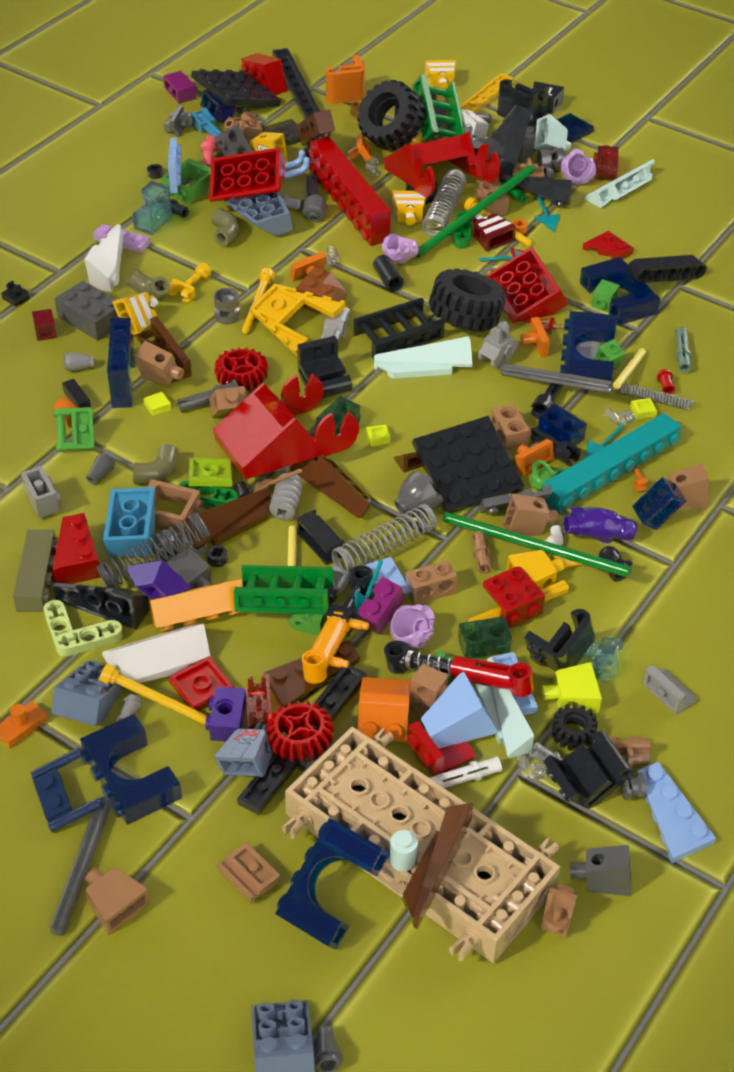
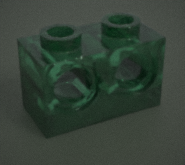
[316,396,361,435]
[458,616,512,658]

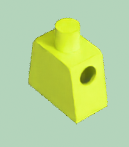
[541,663,602,714]

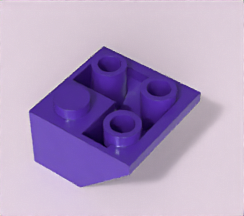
[127,560,191,599]

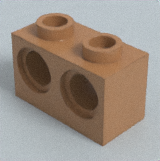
[476,179,509,215]
[491,404,531,450]
[406,560,457,605]
[409,663,449,716]

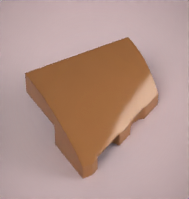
[227,112,262,140]

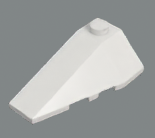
[85,224,123,292]

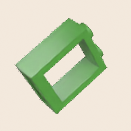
[162,158,211,204]

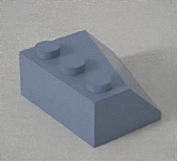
[224,192,293,236]

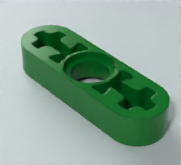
[454,211,473,249]
[178,481,238,508]

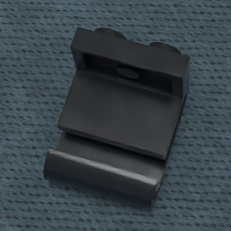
[497,79,549,127]
[297,336,352,398]
[524,609,596,671]
[543,731,633,809]

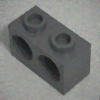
[215,124,253,156]

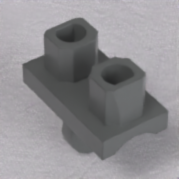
[164,105,193,136]

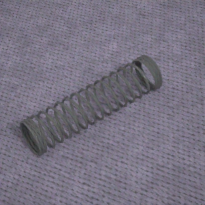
[97,512,211,588]

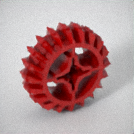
[214,347,268,391]
[266,700,334,763]

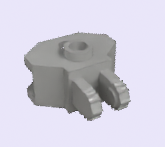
[478,321,518,368]

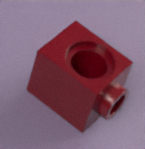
[32,309,57,341]

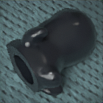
[598,546,633,582]

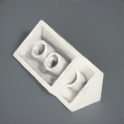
[102,624,210,687]

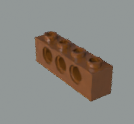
[296,109,336,146]

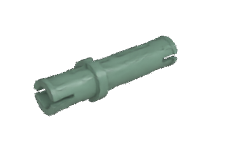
[675,327,692,373]

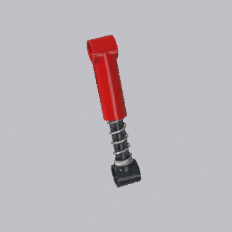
[384,640,534,697]

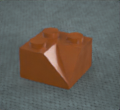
[296,267,348,316]

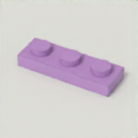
[93,224,150,253]

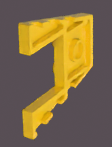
[250,284,346,356]

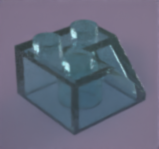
[132,181,172,235]

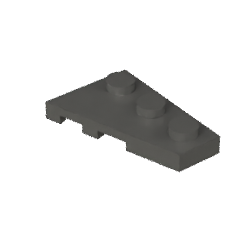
[479,485,552,515]

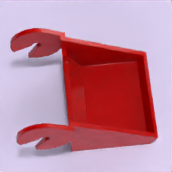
[384,132,500,197]
[213,373,359,480]

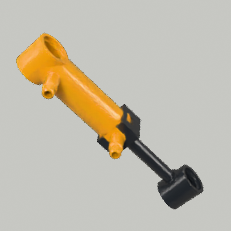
[302,565,374,684]

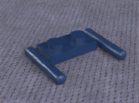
[30,748,102,833]

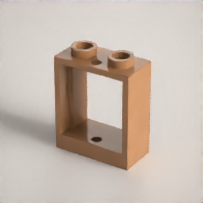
[147,479,203,534]

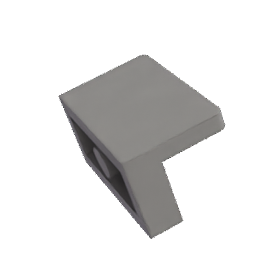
[643,665,696,714]

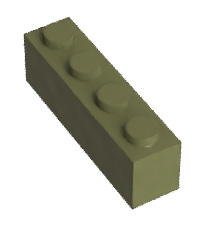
[13,529,58,612]

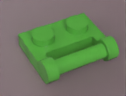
[54,407,94,452]

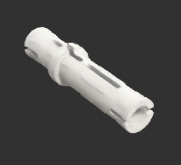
[428,756,502,788]

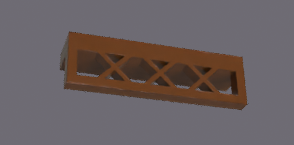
[137,317,192,383]

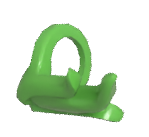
[531,460,568,491]

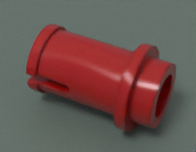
[657,369,675,394]

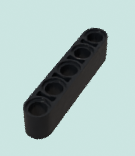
[626,255,707,283]

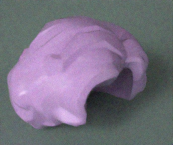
[561,149,596,185]
[382,234,419,264]
[390,604,435,651]

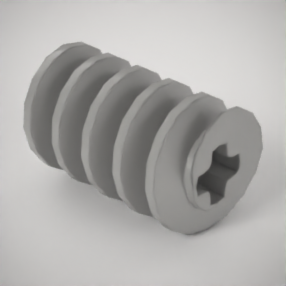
[269,473,303,521]

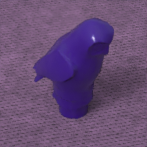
[563,507,638,543]

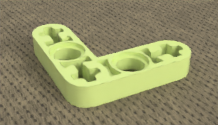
[43,600,123,657]

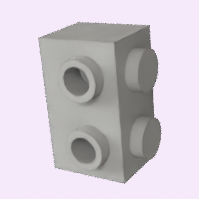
[21,466,61,519]

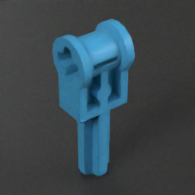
[190,108,222,136]

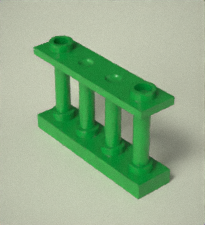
[412,75,466,142]
[234,565,334,614]

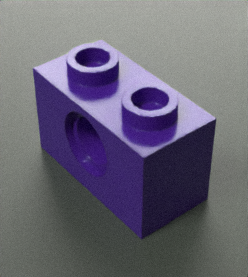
[205,686,246,742]

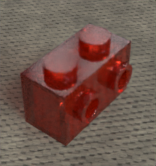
[593,145,619,181]

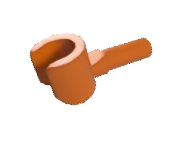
[633,468,648,492]

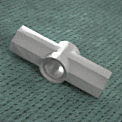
[321,307,350,342]

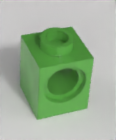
[591,279,620,312]
[592,339,626,375]

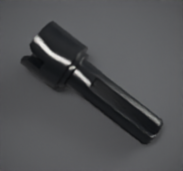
[531,383,563,420]
[530,427,581,466]

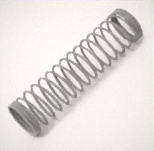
[422,169,466,237]
[332,504,437,572]

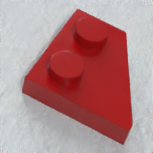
[582,231,634,260]

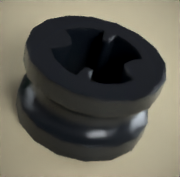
[147,164,163,179]
[207,545,228,567]

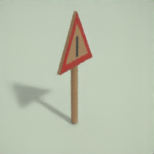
[524,317,589,333]

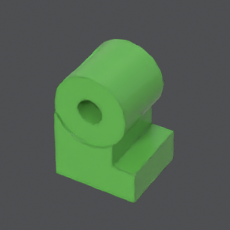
[289,613,326,636]

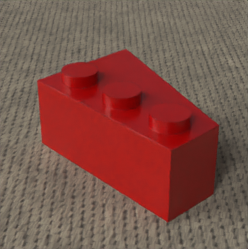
[241,53,287,95]
[53,512,101,584]

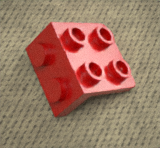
[483,566,545,630]
[407,721,475,776]

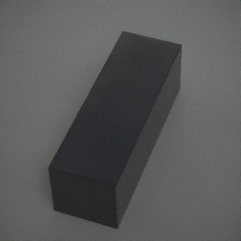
[306,175,318,197]
[62,378,91,408]

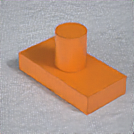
[347,133,372,161]
[289,251,327,281]
[520,317,550,357]
[515,439,554,477]
[0,700,49,748]

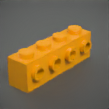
[148,579,243,631]

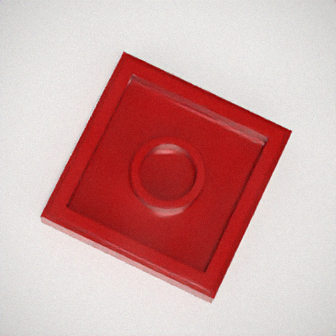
[168,656,235,711]

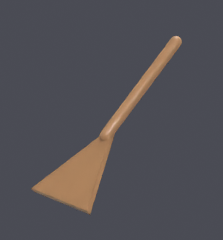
[251,469,302,493]

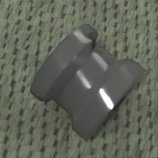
[620,772,647,800]

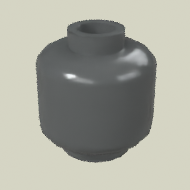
[303,194,327,222]

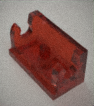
[246,674,272,729]

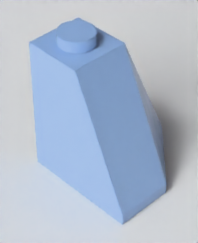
[421,672,498,749]

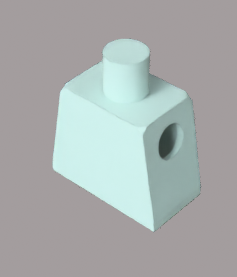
[534,114,571,152]

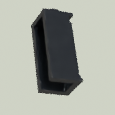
[297,510,345,565]

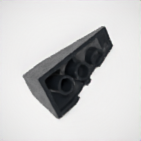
[476,105,532,178]
[501,174,573,207]
[53,583,150,630]

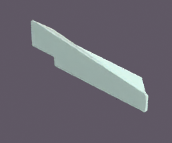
[583,159,654,208]
[374,337,472,379]
[474,657,534,758]

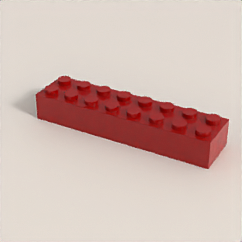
[309,137,391,246]

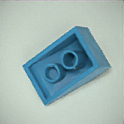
[103,487,155,557]

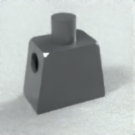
[166,546,213,590]
[570,845,631,896]

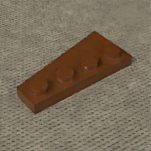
[264,640,360,708]

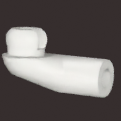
[543,525,564,546]

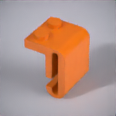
[326,55,365,104]
[358,677,411,742]

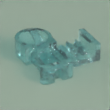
[582,637,623,681]

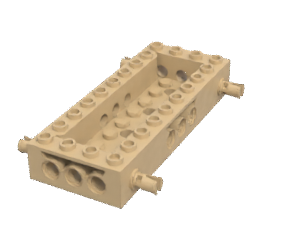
[281,727,561,963]

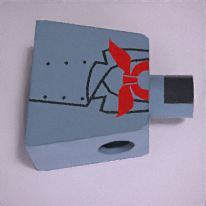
[214,722,273,777]

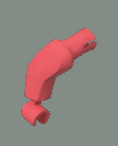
[201,136,221,168]

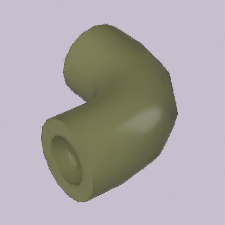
[212,208,240,246]
[126,269,170,299]
[133,444,179,484]

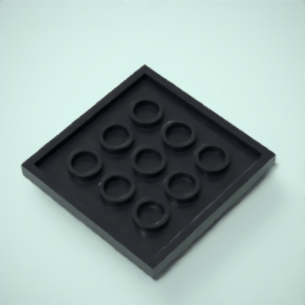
[191,69,281,106]
[412,415,525,513]

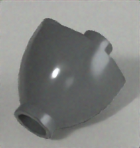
[394,470,443,514]

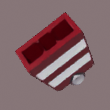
[473,213,516,252]

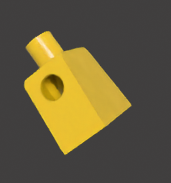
[506,550,564,589]

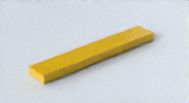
[460,73,514,113]

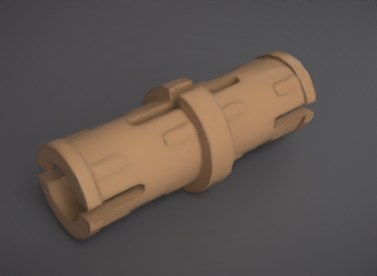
[472,531,492,573]

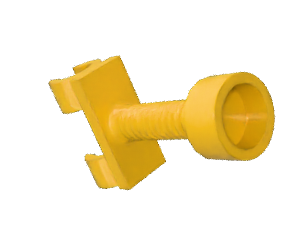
[167,263,211,303]

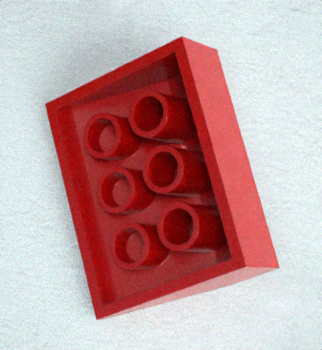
[209,147,285,202]
[486,246,569,323]

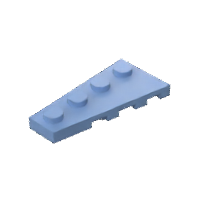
[168,138,181,193]
[637,762,716,864]

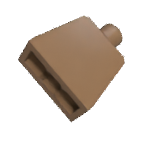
[134,341,184,386]
[209,386,248,418]
[657,464,709,510]
[502,494,558,537]
[85,868,150,935]

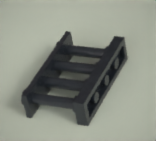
[354,297,445,359]

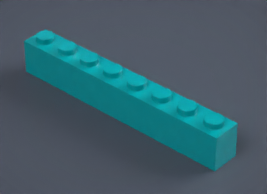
[542,413,682,513]

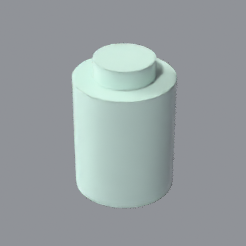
[390,830,418,871]

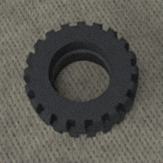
[357,80,425,150]
[429,268,506,332]

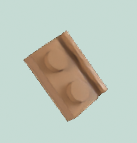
[217,842,281,904]

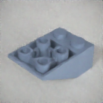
[52,661,124,726]
[252,1000,315,1072]

